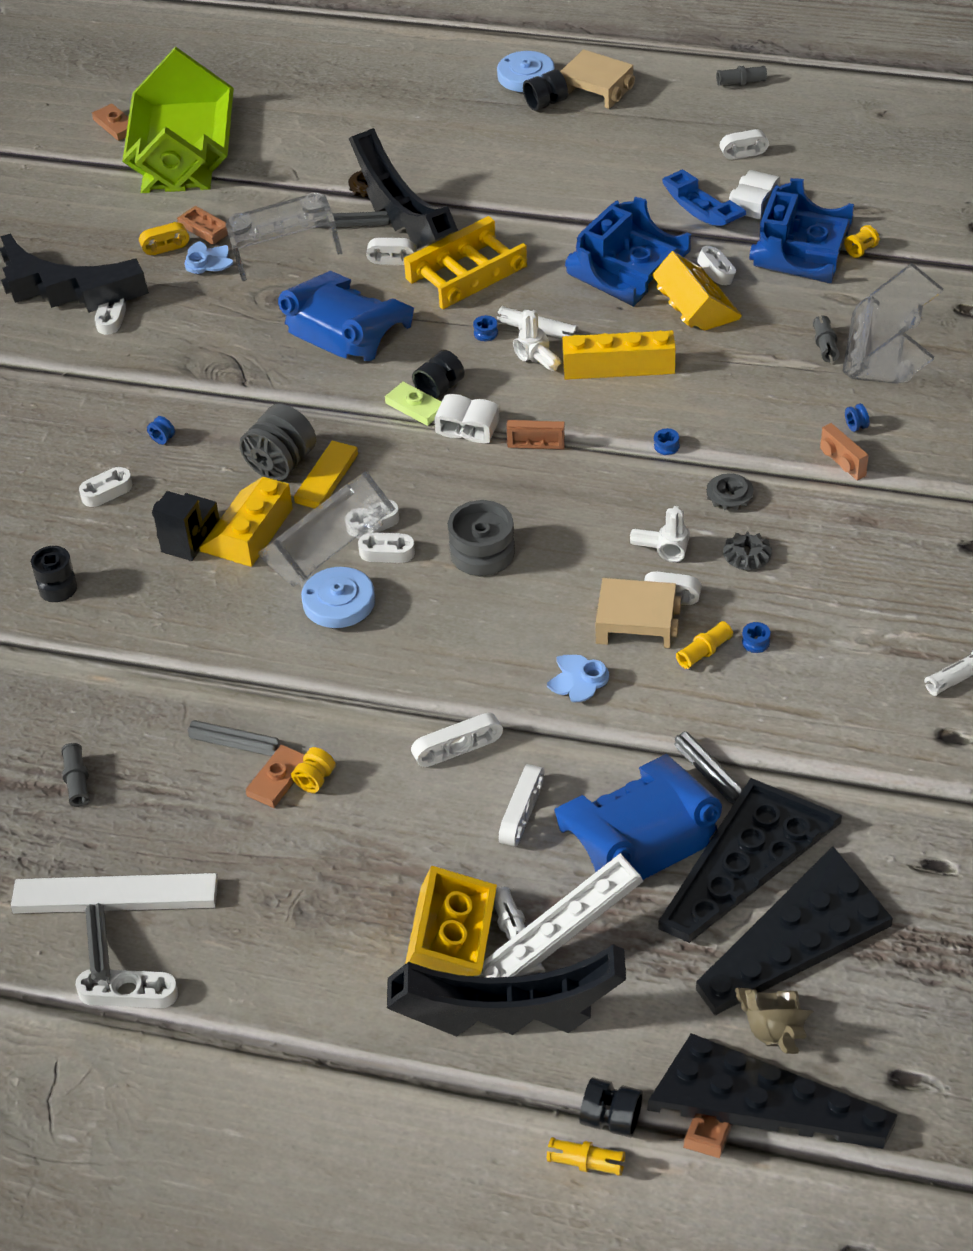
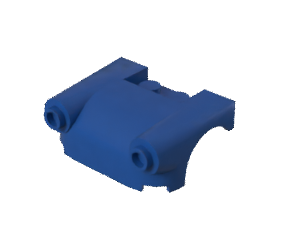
[749,178,854,284]
[565,197,691,307]
[278,271,414,361]
[554,754,722,880]

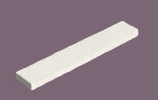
[475,853,644,978]
[11,873,218,914]

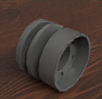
[239,403,317,481]

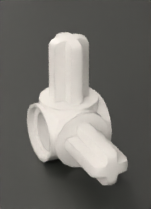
[513,310,561,371]
[630,506,690,562]

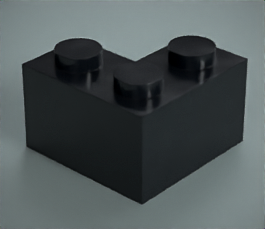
[152,491,220,561]

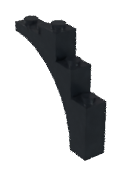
[349,128,458,249]
[0,234,149,313]
[387,944,626,1037]

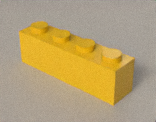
[562,330,676,380]

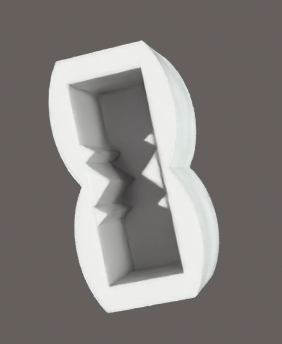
[729,170,780,220]
[435,394,499,443]

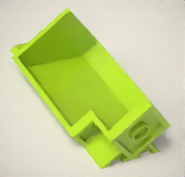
[122,46,234,193]

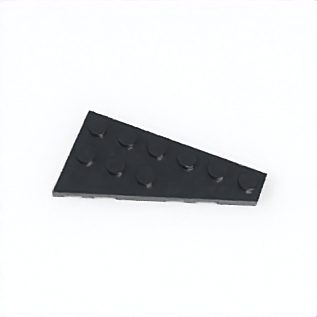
[658,778,842,943]
[696,846,893,1015]
[647,1033,897,1149]

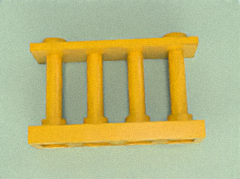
[404,216,527,309]

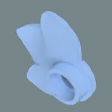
[184,241,233,274]
[547,655,609,702]

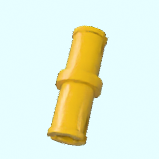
[676,621,733,669]
[546,1137,626,1176]

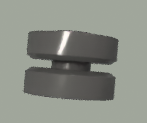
[447,500,515,576]

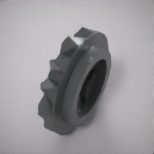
[706,473,754,511]
[723,531,772,570]

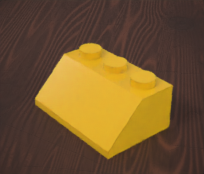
[652,251,742,331]
[199,477,293,567]
[405,865,497,976]

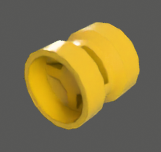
[291,747,336,793]

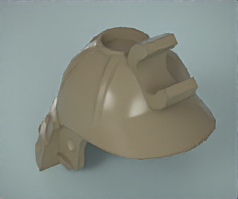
[735,988,814,1054]

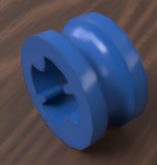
[473,315,498,341]
[845,403,870,432]
[147,416,175,445]
[654,428,680,455]
[742,622,771,653]

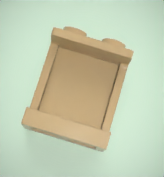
[560,49,635,109]
[595,578,681,648]

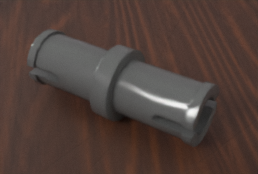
[716,66,767,86]
[813,315,840,362]
[61,743,90,807]

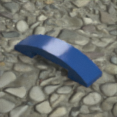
[662,169,746,226]

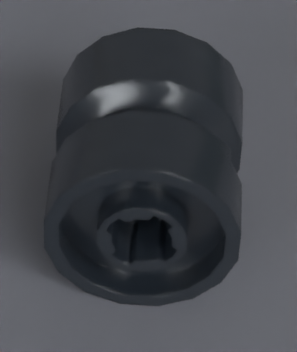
[523,69,568,111]
[412,350,465,399]
[31,546,77,602]
[579,1077,643,1138]

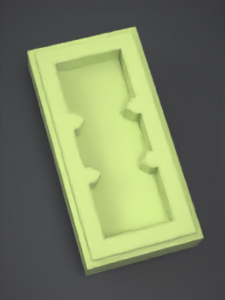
[385,382,442,426]

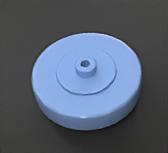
[497,51,555,92]
[301,567,375,628]

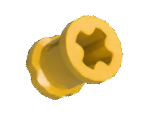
[844,225,880,258]

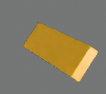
[294,440,358,510]

